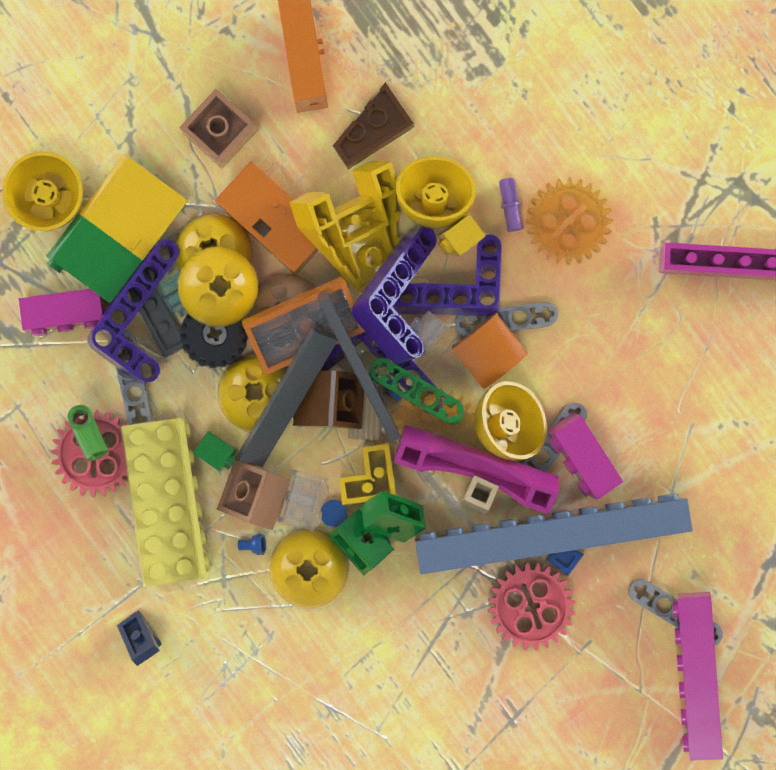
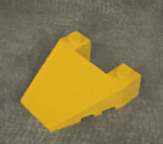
[289,161,401,293]

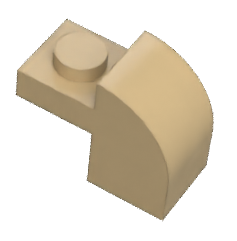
[461,475,499,515]

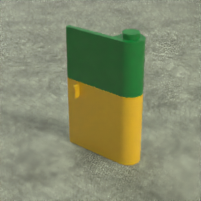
[46,154,188,304]

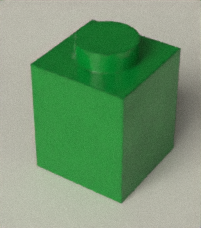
[193,431,237,472]

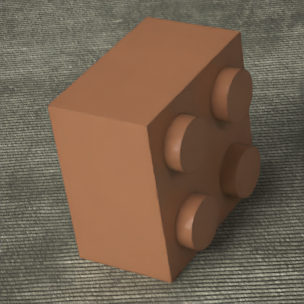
[179,88,258,169]

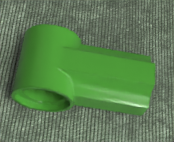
[67,405,109,462]

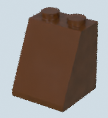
[293,371,364,429]

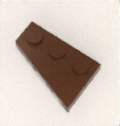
[333,82,415,170]

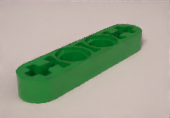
[369,358,465,425]

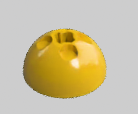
[2,151,83,231]
[396,157,476,228]
[175,214,253,291]
[178,246,258,327]
[217,354,288,432]
[474,381,547,461]
[269,529,349,608]

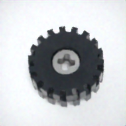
[180,314,248,369]

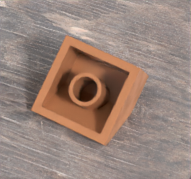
[217,460,291,530]

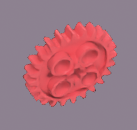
[50,410,128,498]
[487,562,575,651]

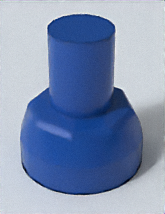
[238,534,266,555]

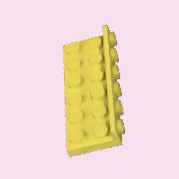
[120,417,209,587]

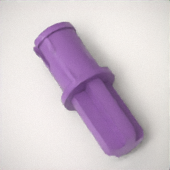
[499,178,524,232]

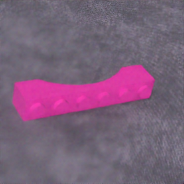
[394,425,559,514]

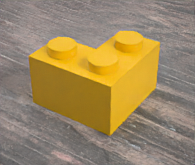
[339,443,396,505]

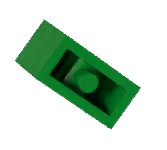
[361,491,426,543]
[329,509,395,576]

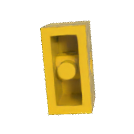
[438,214,485,257]

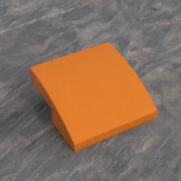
[452,313,528,389]

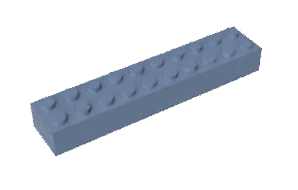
[415,494,693,574]

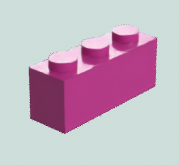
[18,289,106,336]
[547,413,623,500]

